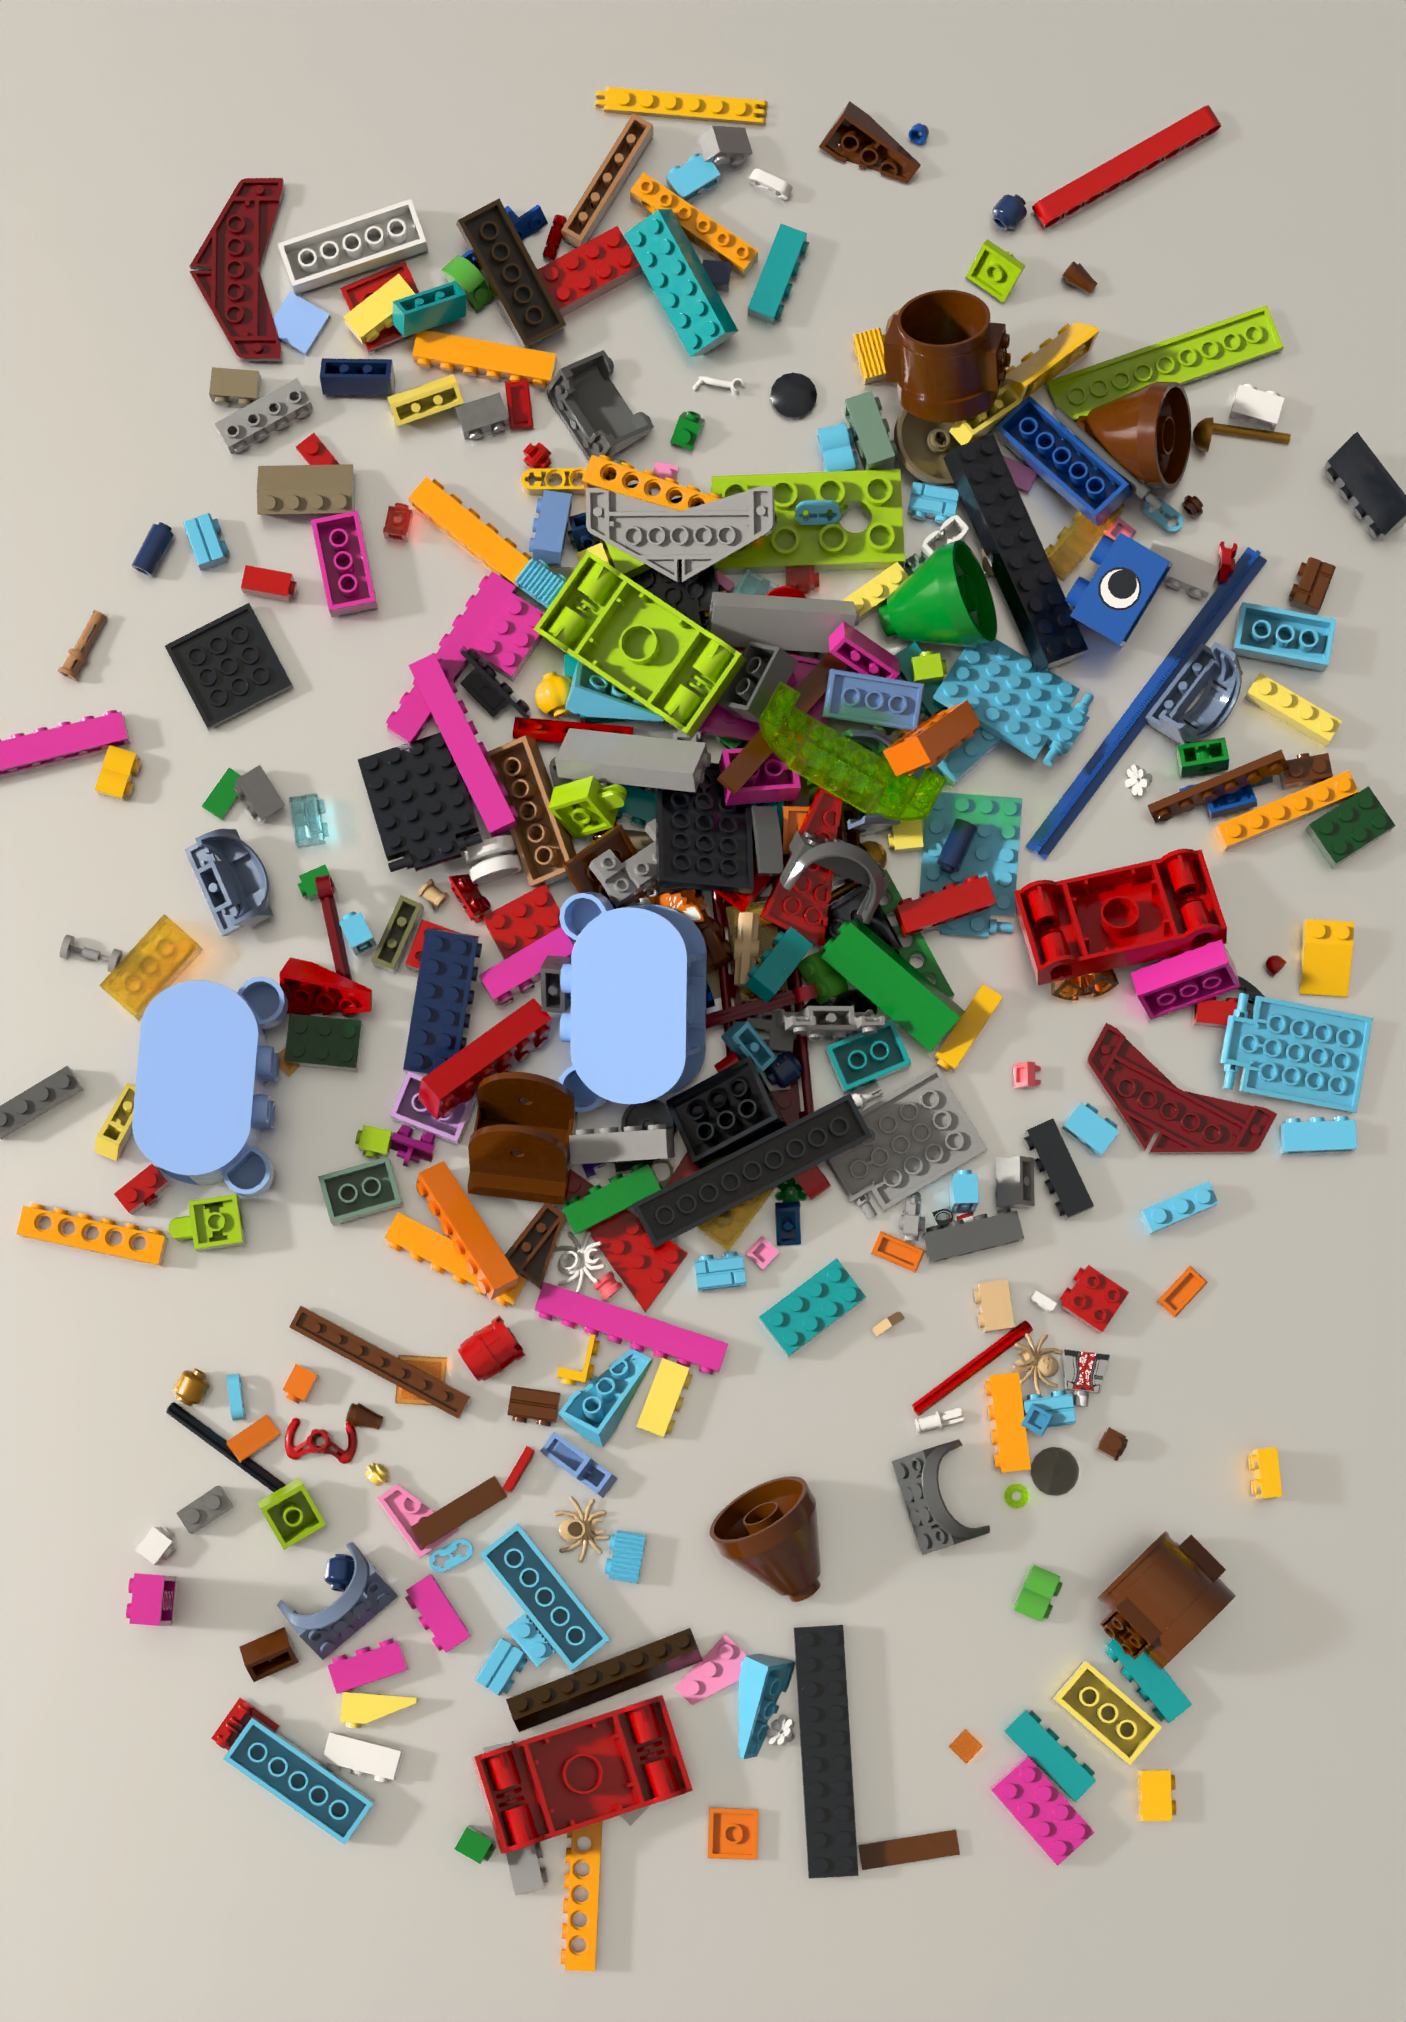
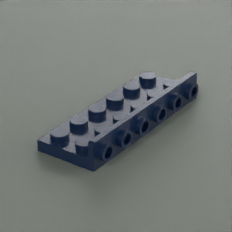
[403,927,482,1074]

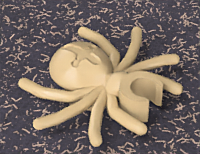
[1012,1333,1062,1395]
[554,1496,610,1563]

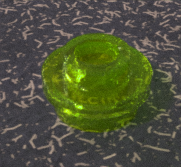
[1004,1484,1029,1508]

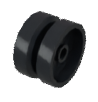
[621,1099,677,1136]

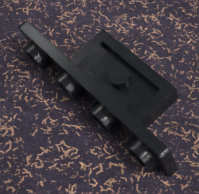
[460,646,530,720]

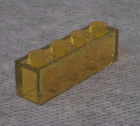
[1045,503,1125,582]

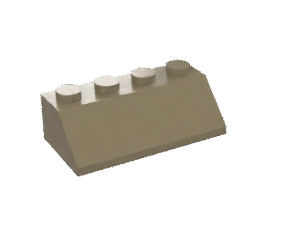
[257,464,355,515]

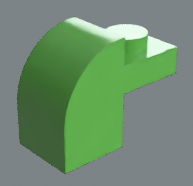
[441,255,494,311]

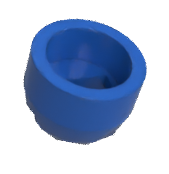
[909,123,929,144]

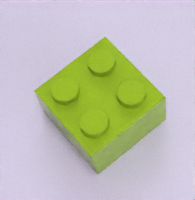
[257,1478,326,1550]

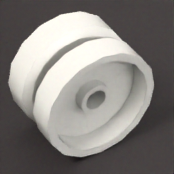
[463,835,522,884]

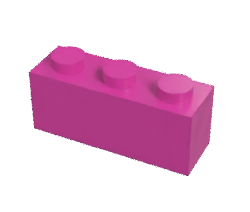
[828,621,900,679]
[405,1574,471,1653]
[328,1638,409,1694]

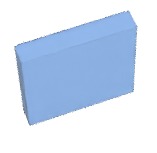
[273,292,331,356]

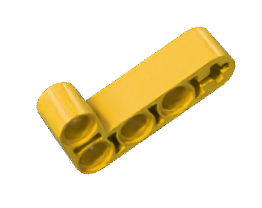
[521,468,613,496]

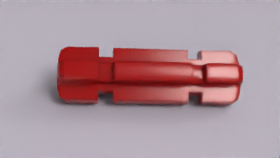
[543,215,567,261]

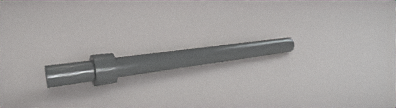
[1053,407,1164,511]

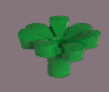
[775,1178,807,1206]

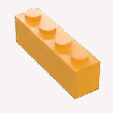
[985,1372,1031,1474]

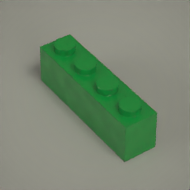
[562,1162,663,1234]

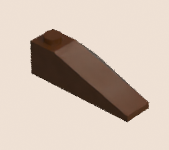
[819,101,921,183]

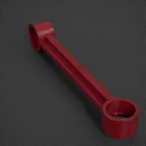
[315,874,359,1018]
[706,983,819,1029]

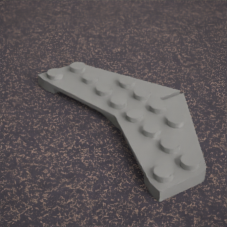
[586,486,775,582]

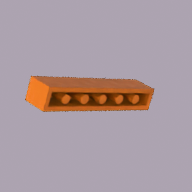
[416,1161,519,1300]

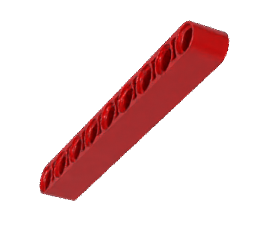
[1032,105,1221,228]

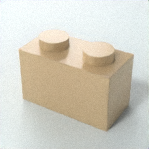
[974,1279,1015,1333]

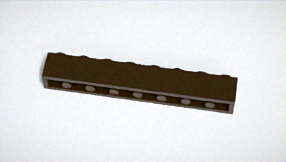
[506,1628,703,1732]

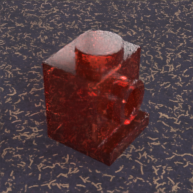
[383,503,413,542]
[785,566,819,594]

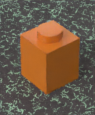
[283,1364,320,1404]

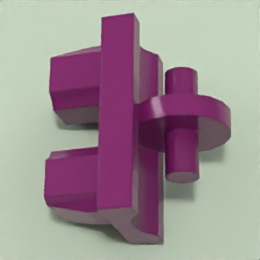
[390,1125,435,1167]

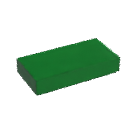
[202,768,241,820]

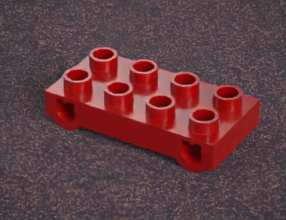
[1014,848,1227,985]
[471,1695,693,1854]

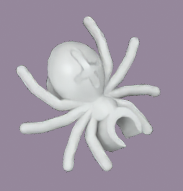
[555,1231,605,1293]

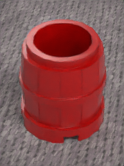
[458,1316,526,1381]

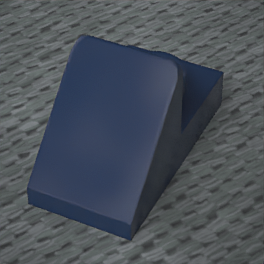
[775,1201,801,1246]

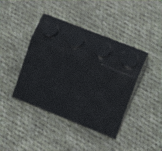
[1324,432,1406,542]
[666,1056,787,1169]

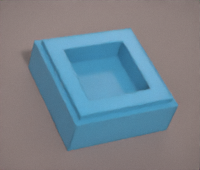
[1021,1403,1054,1437]

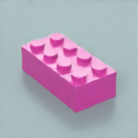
[311,511,378,617]
[479,927,574,1007]
[1131,939,1241,1020]
[126,1573,177,1626]
[990,1756,1095,1866]

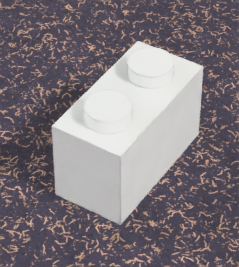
[1229,384,1285,431]

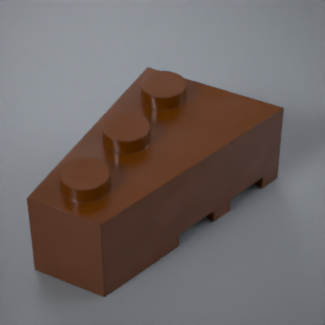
[505,1203,567,1290]

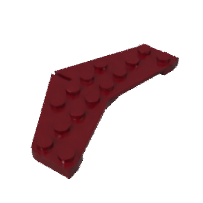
[189,178,284,361]
[1087,1023,1277,1154]

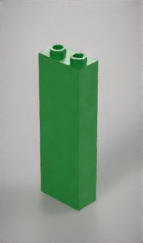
[821,917,965,1052]

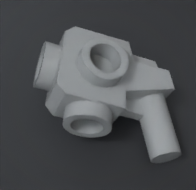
[899,1192,925,1241]

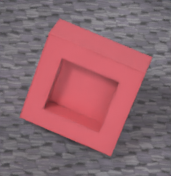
[1013,1061,1041,1089]

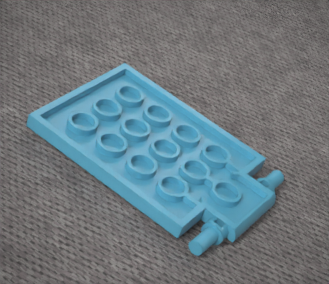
[932,639,1094,766]
[919,791,1022,938]
[1220,993,1373,1113]

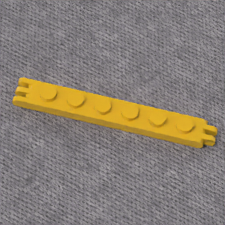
[595,87,768,126]

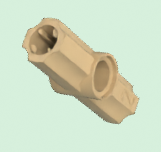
[734,912,759,987]

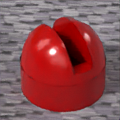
[1266,955,1287,976]

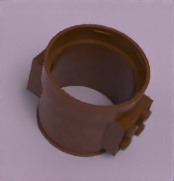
[883,290,1011,423]
[1097,1531,1236,1670]

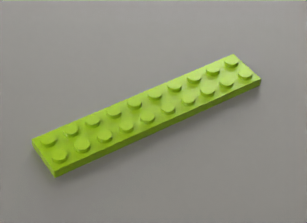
[1046,305,1284,426]

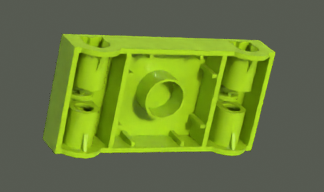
[533,551,747,738]

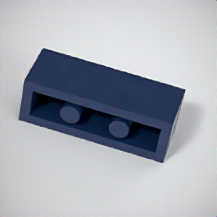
[320,358,395,396]

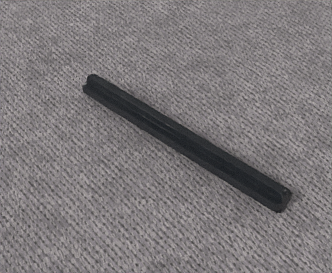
[166,1402,286,1492]

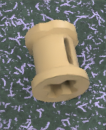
[417,879,449,911]

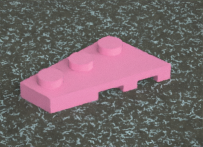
[377,1484,460,1559]
[675,1634,747,1705]

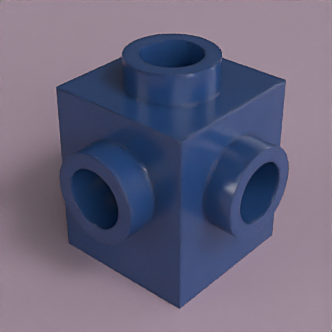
[568,512,600,552]

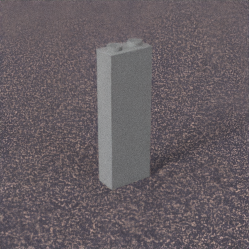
[706,592,860,653]
[555,728,711,792]

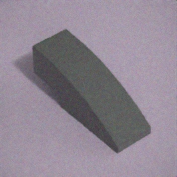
[751,806,783,877]

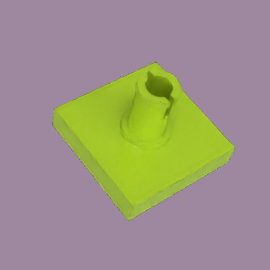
[965,239,1026,303]

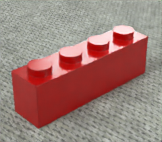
[893,875,996,938]

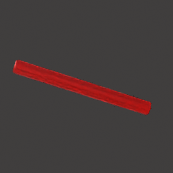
[912,1321,1033,1416]

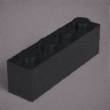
[1024,1118,1094,1220]

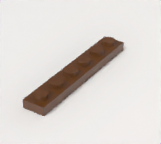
[1147,750,1289,823]

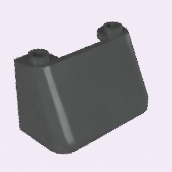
[547,350,654,460]

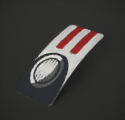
[932,1207,974,1229]

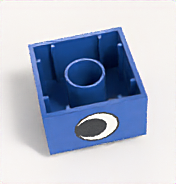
[1065,532,1173,646]

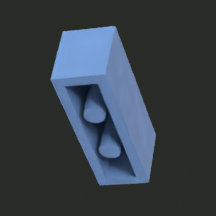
[529,490,572,566]

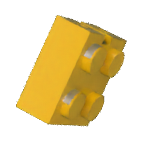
[1248,1447,1282,1500]

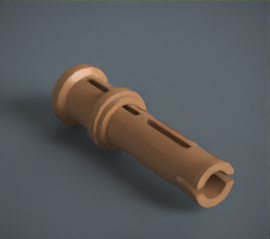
[57,610,107,681]

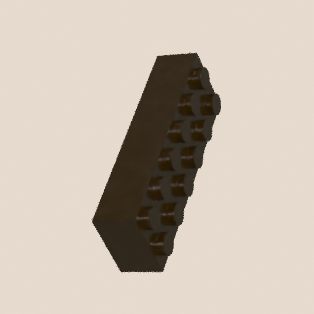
[456,198,566,348]

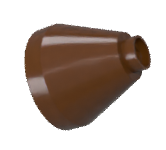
[1075,382,1191,489]
[710,1476,821,1602]

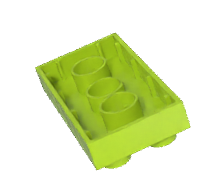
[711,469,905,575]

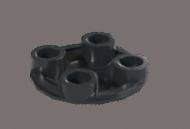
[770,372,817,420]

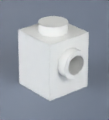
[135,1526,175,1565]

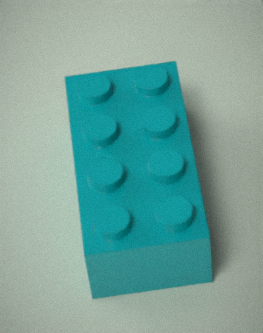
[759,1258,866,1357]

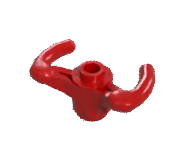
[285,1418,357,1464]

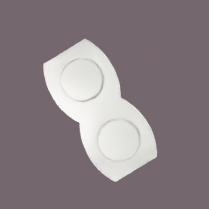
[921,515,969,557]

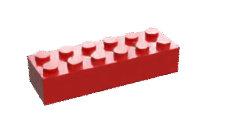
[418,998,552,1120]

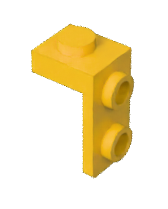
[557,1334,600,1386]

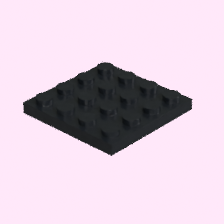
[165,603,293,730]

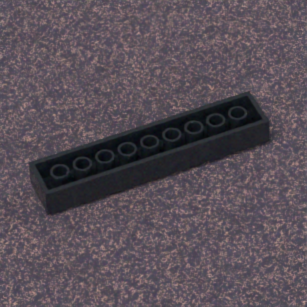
[943,435,1088,672]
[632,1094,872,1249]
[793,1625,859,1879]

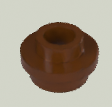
[1182,495,1203,518]

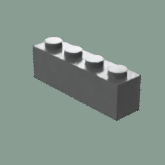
[0,1066,84,1139]
[922,1208,1024,1263]

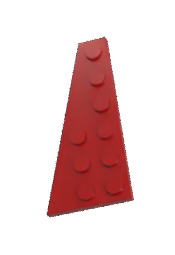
[760,786,843,948]
[565,1169,688,1313]

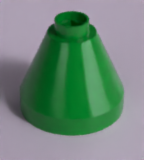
[878,540,997,647]

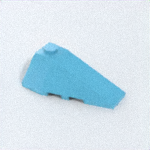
[565,661,664,722]
[558,1348,652,1448]
[739,1653,795,1759]

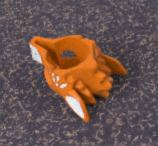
[639,889,708,923]

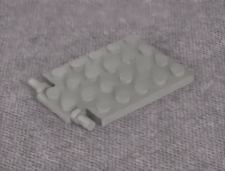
[826,1066,987,1219]

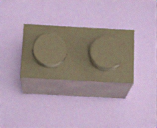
[209,367,261,407]

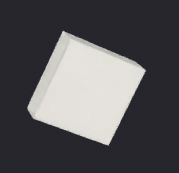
[1030,1290,1057,1312]

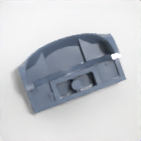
[185,829,274,936]

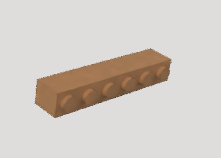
[561,114,654,247]

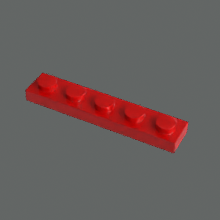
[513,717,634,743]

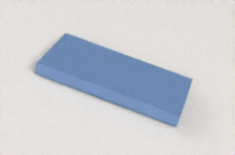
[822,669,924,731]

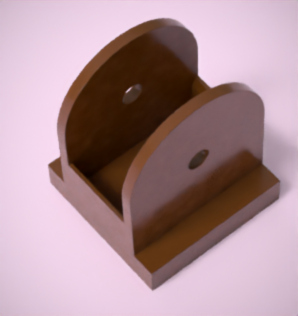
[467,1072,578,1205]

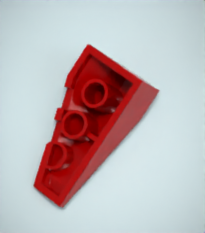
[279,957,372,1015]

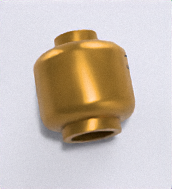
[173,1368,210,1406]

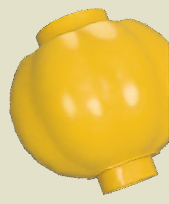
[535,672,572,718]

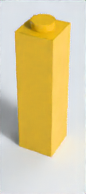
[934,984,1003,1071]

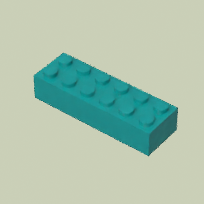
[624,209,738,357]

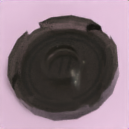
[1030,1447,1079,1496]

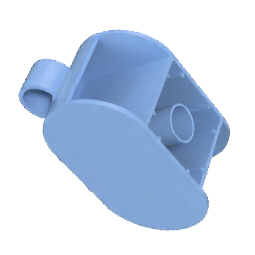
[559,892,707,1113]
[132,977,288,1198]

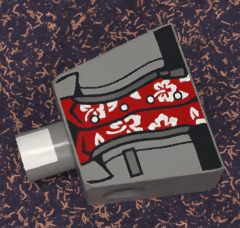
[1062,1349,1110,1407]

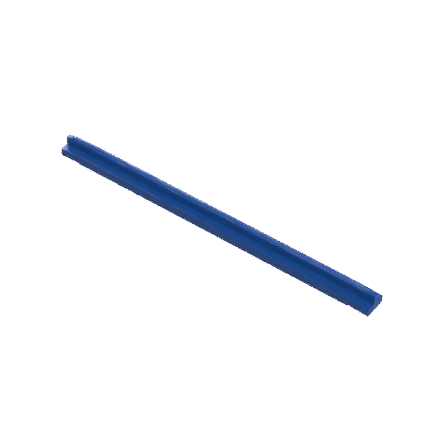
[1026,547,1267,861]

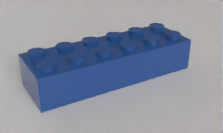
[995,395,1131,527]

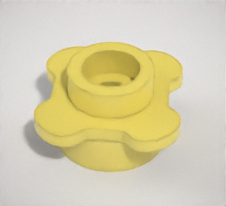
[366,1462,390,1486]

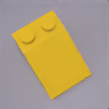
[1299,919,1354,997]

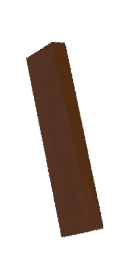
[411,1476,507,1548]
[858,1829,960,1870]

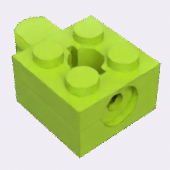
[548,776,627,839]
[168,1194,246,1252]

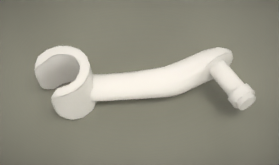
[693,376,745,395]

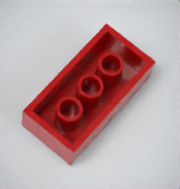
[537,226,641,317]

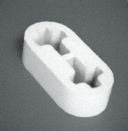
[748,168,793,200]

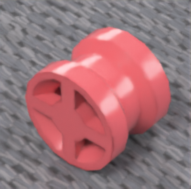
[593,1271,623,1301]

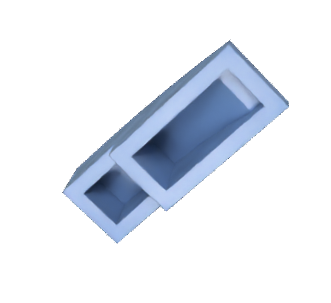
[540,1432,618,1498]

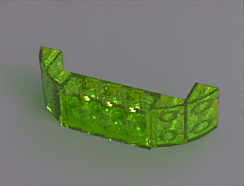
[759,681,947,821]

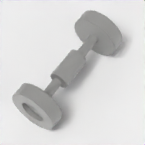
[60,935,122,973]

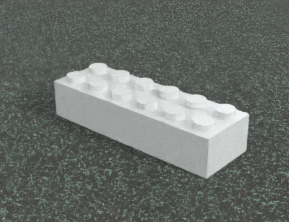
[278,199,428,295]

